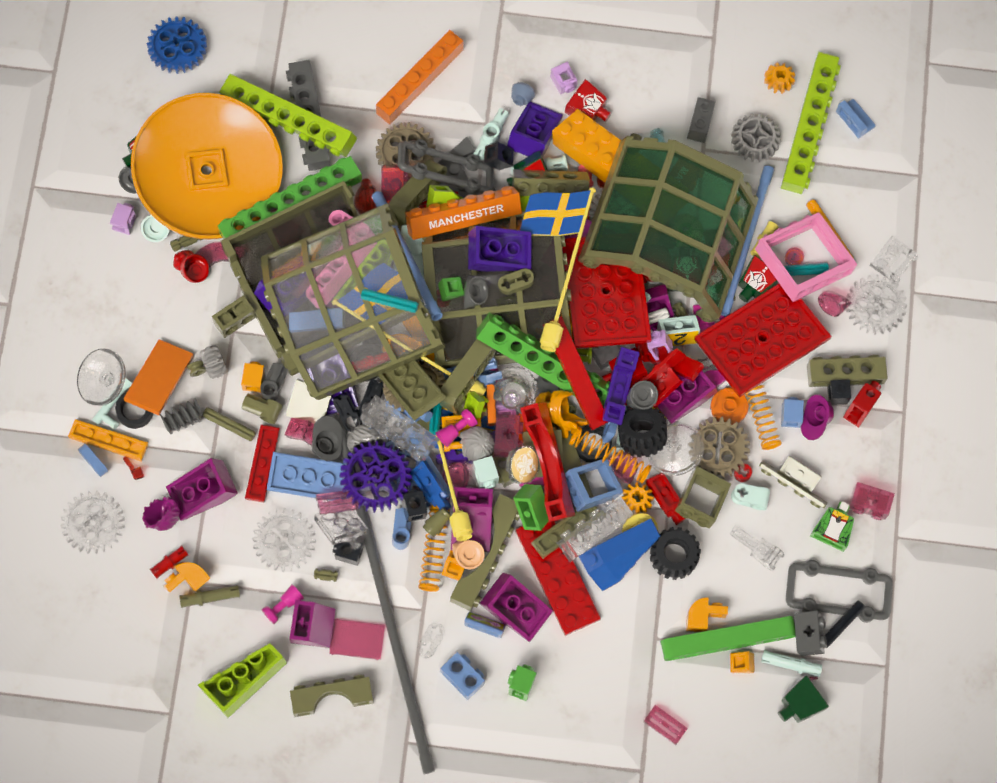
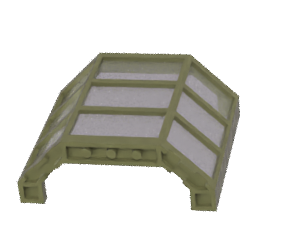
[261,203,446,400]

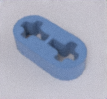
[77,444,108,477]

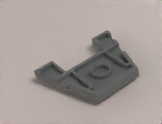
[438,137,496,198]

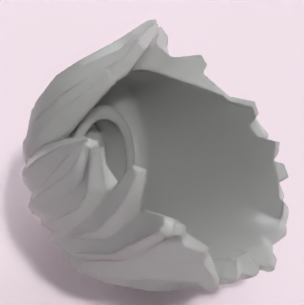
[347,424,387,457]
[459,426,495,461]

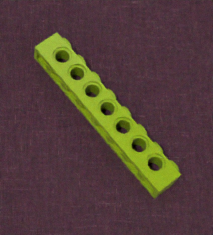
[780,52,841,194]
[219,74,357,158]

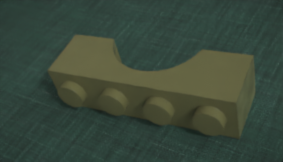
[290,675,374,718]

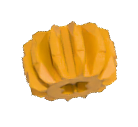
[764,62,795,94]
[620,482,654,514]

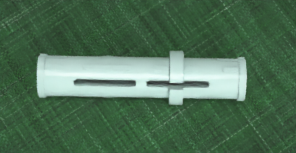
[761,650,822,677]

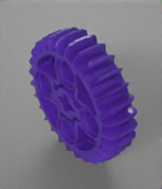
[339,441,412,513]

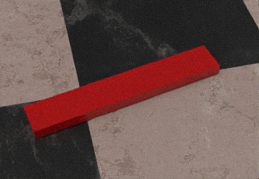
[543,316,607,430]

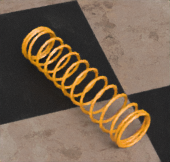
[746,385,782,450]
[569,426,652,484]
[418,505,450,592]

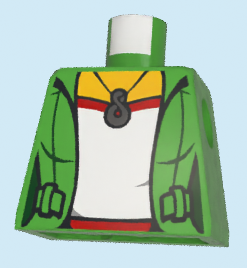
[810,502,854,552]

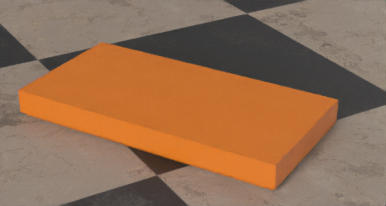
[124,339,194,415]

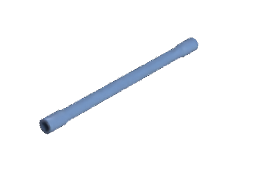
[721,166,774,317]
[372,191,443,321]

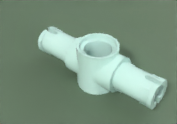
[473,108,509,160]

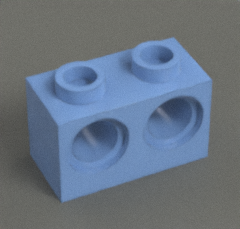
[440,652,485,700]

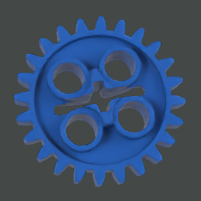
[147,16,207,74]

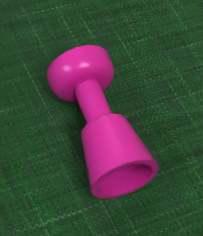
[435,409,478,448]
[261,584,304,624]

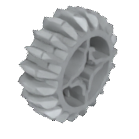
[731,113,781,163]

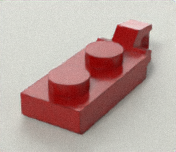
[645,472,686,526]

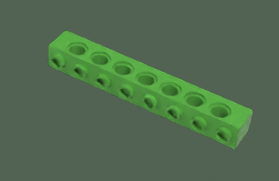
[217,156,362,248]
[476,312,610,408]

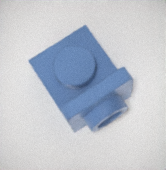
[477,370,502,388]

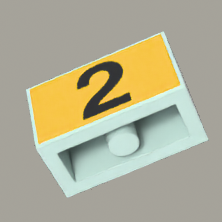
[657,315,700,347]

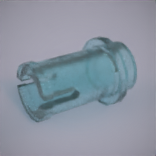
[650,128,666,153]

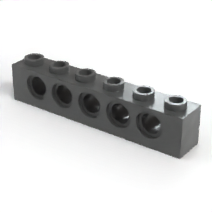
[286,60,330,171]

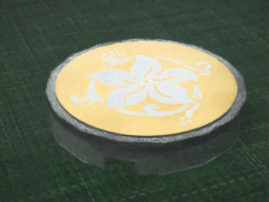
[506,445,540,484]

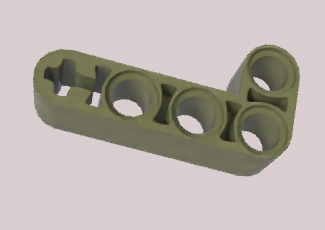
[389,159,447,227]
[440,339,496,415]

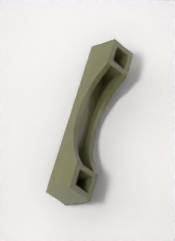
[450,494,520,611]

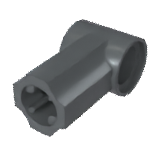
[260,363,288,401]

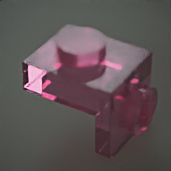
[285,418,314,445]

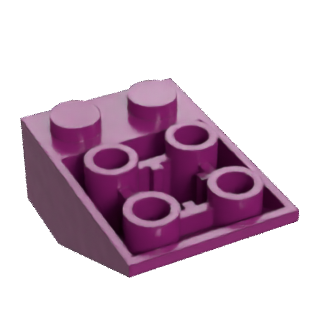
[451,487,493,552]

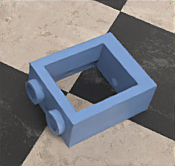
[565,459,623,512]

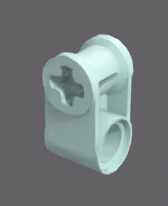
[731,483,770,510]

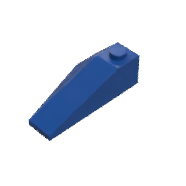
[579,519,661,591]

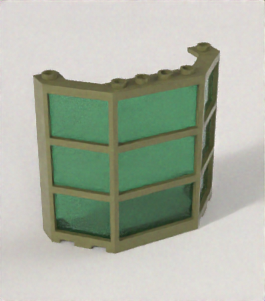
[578,136,759,323]

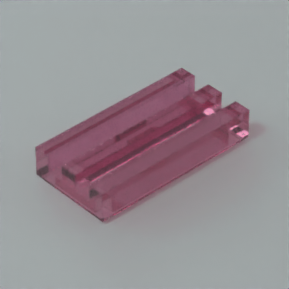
[316,491,358,515]
[643,705,688,745]

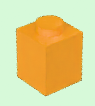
[241,361,265,393]

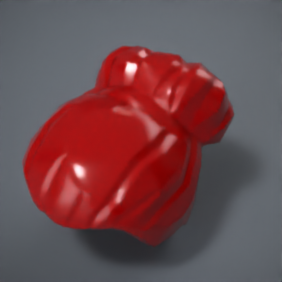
[173,250,209,283]

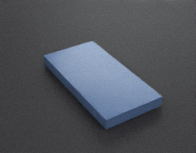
[267,452,346,503]

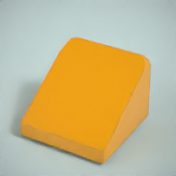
[730,651,755,673]

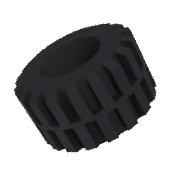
[618,407,668,458]
[650,527,701,580]

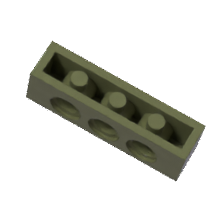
[512,169,590,196]
[807,355,888,387]

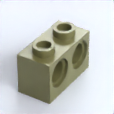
[212,295,256,338]

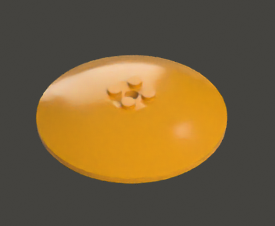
[131,93,283,240]

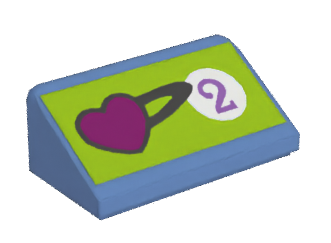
[464,612,506,638]

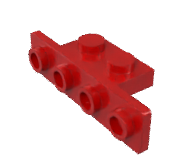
[625,348,686,408]

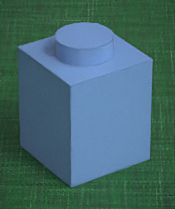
[781,397,804,428]

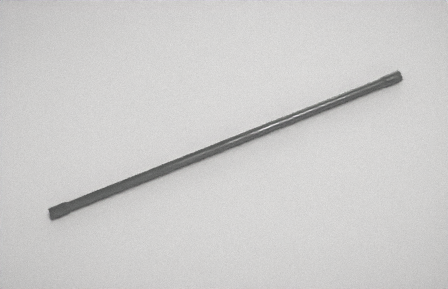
[334,415,435,774]

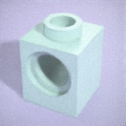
[473,456,499,489]

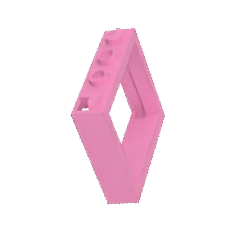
[755,212,857,302]

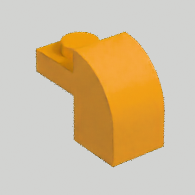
[163,562,210,592]
[686,598,728,632]

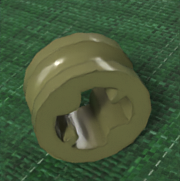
[187,361,206,377]

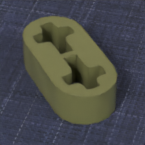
[498,269,535,295]

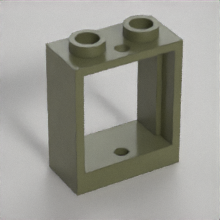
[675,466,731,529]

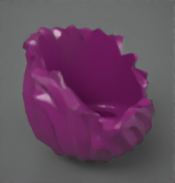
[142,496,180,531]

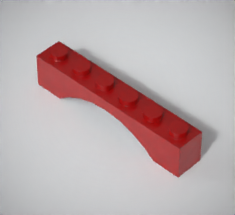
[520,402,575,522]

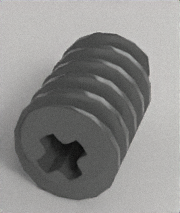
[160,398,203,435]

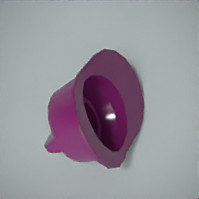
[801,395,834,440]

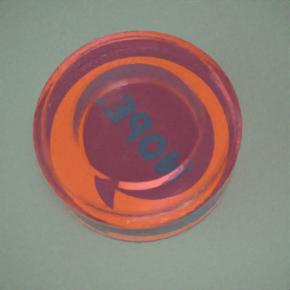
[784,248,804,265]

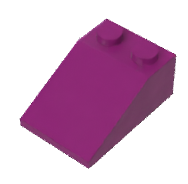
[657,371,717,424]
[166,458,238,521]
[479,572,553,642]

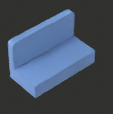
[836,99,876,139]

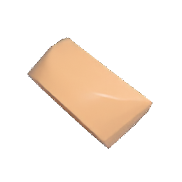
[452,540,485,569]

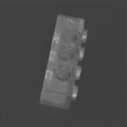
[360,395,439,461]
[557,497,634,562]

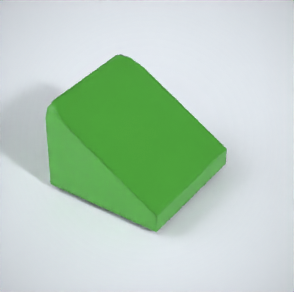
[438,277,464,301]

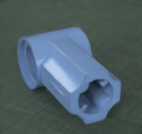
[392,508,411,550]

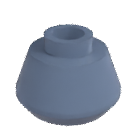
[511,82,535,106]

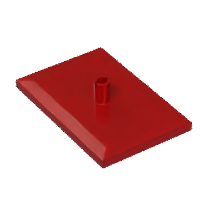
[562,233,652,348]
[694,283,832,397]

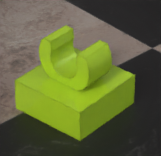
[463,391,489,419]

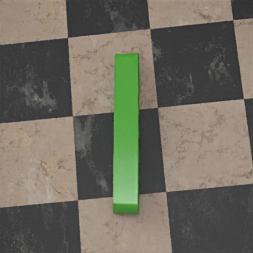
[660,616,796,661]

